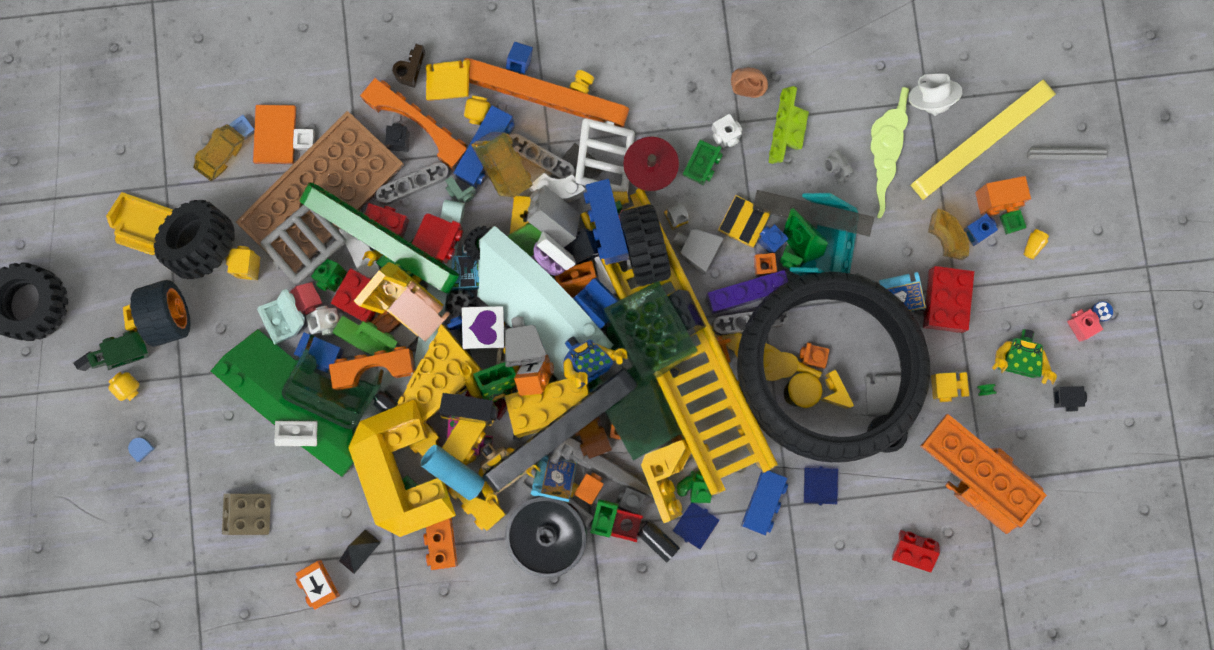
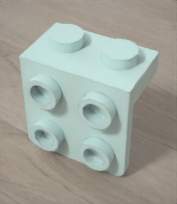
[257,289,304,345]

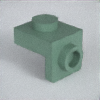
[445,176,476,203]

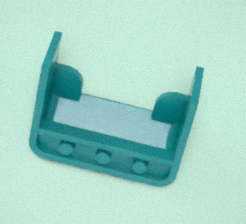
[790,193,859,276]

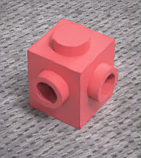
[289,282,322,315]
[1067,309,1103,342]

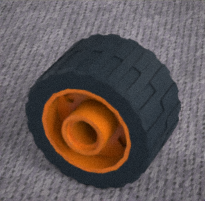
[130,280,191,347]

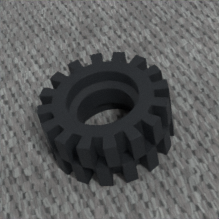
[464,226,492,264]

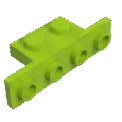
[768,86,809,164]

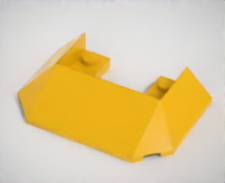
[348,400,456,537]

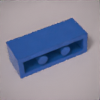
[741,471,788,536]

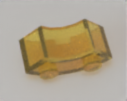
[193,124,245,182]
[928,209,969,260]

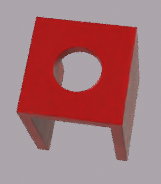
[611,509,643,542]

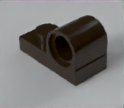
[392,44,426,88]

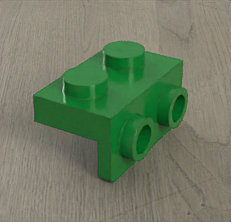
[682,140,723,186]

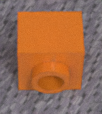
[753,253,777,277]

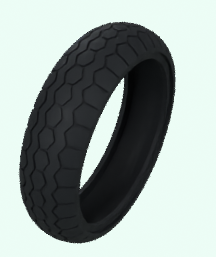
[737,272,930,463]

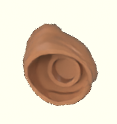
[731,67,768,98]

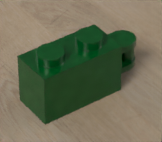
[87,330,148,370]

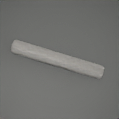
[1027,148,1107,160]

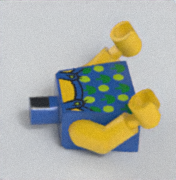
[563,336,628,389]

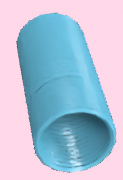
[421,445,485,500]

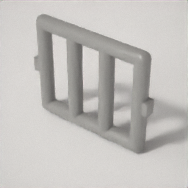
[260,205,346,284]

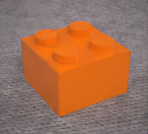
[975,176,1031,217]

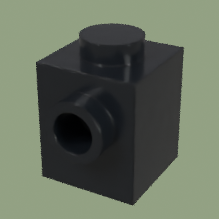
[385,123,410,152]
[1053,386,1087,412]

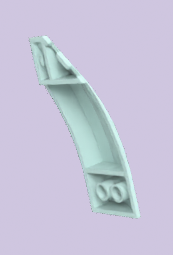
[477,226,613,381]

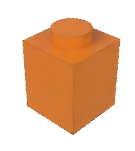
[574,472,604,505]

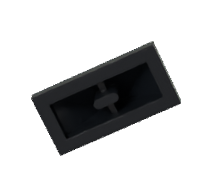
[339,529,381,574]

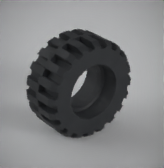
[154,200,235,279]
[619,204,671,286]
[0,262,68,341]

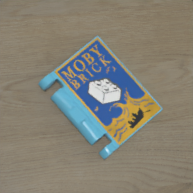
[879,272,926,311]
[531,455,577,502]

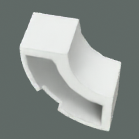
[529,173,585,203]

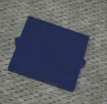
[803,466,838,506]
[672,503,719,550]

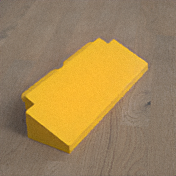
[106,192,173,255]

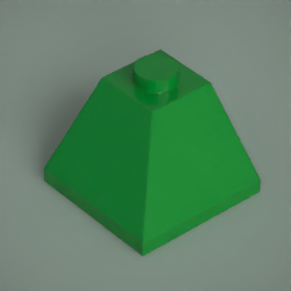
[783,208,828,263]

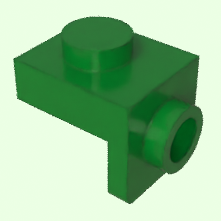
[779,245,803,270]
[690,470,712,503]

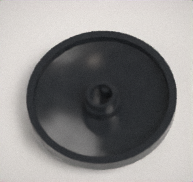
[505,496,587,578]

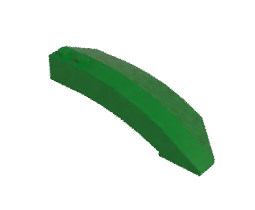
[210,329,354,477]

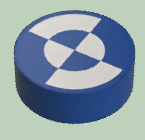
[1091,301,1113,322]

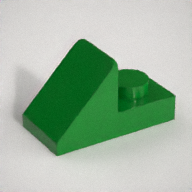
[590,499,618,538]

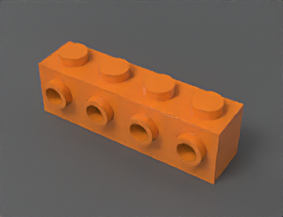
[423,485,458,570]

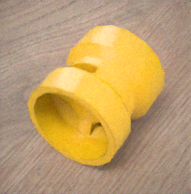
[569,70,595,94]

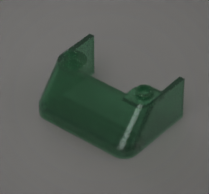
[282,334,384,429]

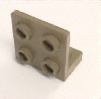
[222,494,271,535]

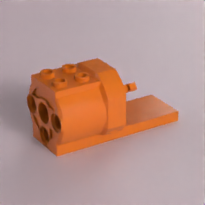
[920,414,1047,534]

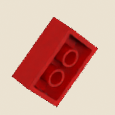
[923,266,975,333]

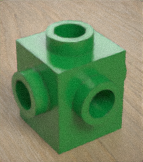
[311,259,348,292]

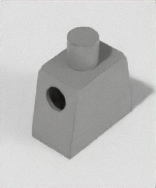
[673,229,723,275]
[505,316,546,367]

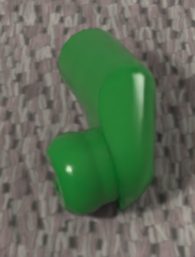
[676,476,692,497]

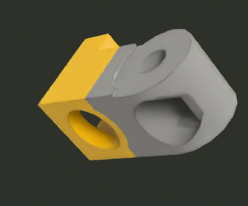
[664,202,689,230]

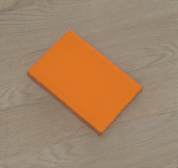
[253,105,296,164]

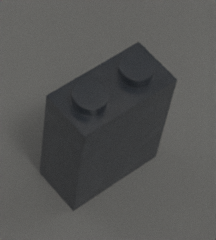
[439,393,498,425]

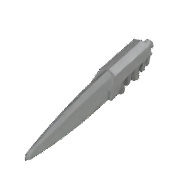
[532,433,654,499]

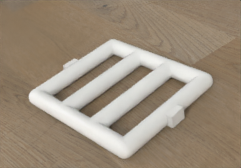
[575,118,635,193]

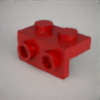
[892,530,940,573]

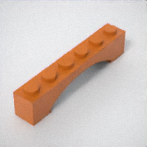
[360,78,467,171]

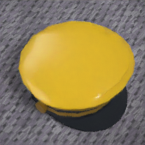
[783,373,823,408]

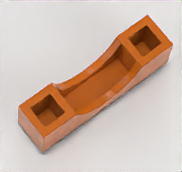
[329,346,416,390]

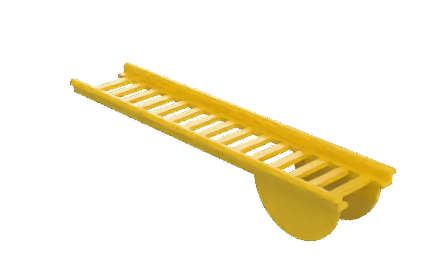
[580,188,778,495]

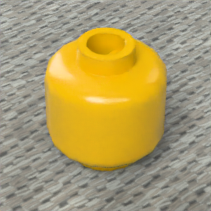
[464,95,491,125]
[108,371,140,401]

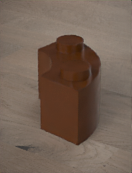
[575,416,612,459]

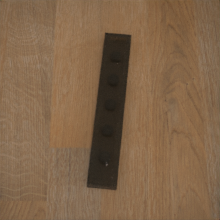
[752,190,875,237]

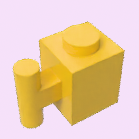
[931,372,969,403]

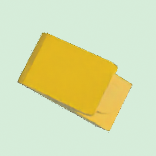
[821,370,854,409]

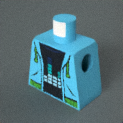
[451,245,479,291]

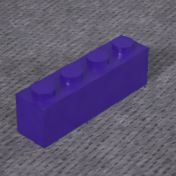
[706,270,788,315]

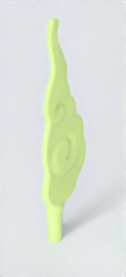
[870,87,909,219]

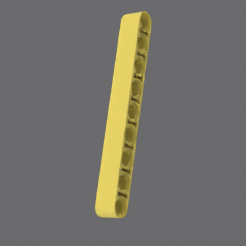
[910,79,1056,200]

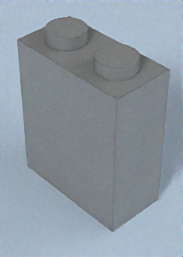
[527,185,580,248]

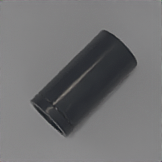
[637,520,680,563]

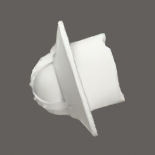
[909,73,962,116]

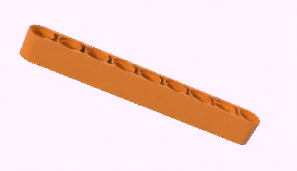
[462,58,630,128]

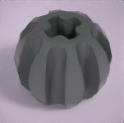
[447,289,476,317]

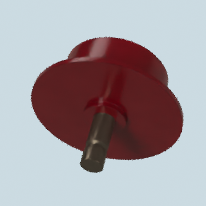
[623,136,679,191]

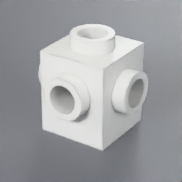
[711,114,742,148]
[306,306,340,336]

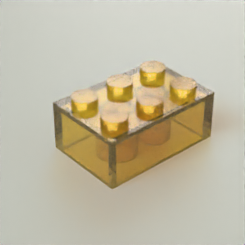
[471,132,533,198]

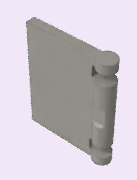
[865,374,901,414]

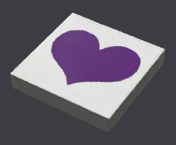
[462,307,504,349]

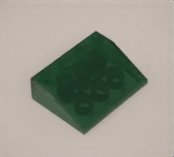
[604,282,698,385]
[592,360,682,461]

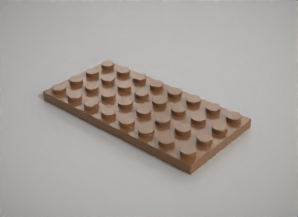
[236,111,404,274]

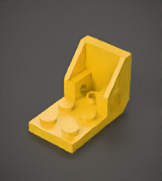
[354,262,444,336]
[641,439,691,523]

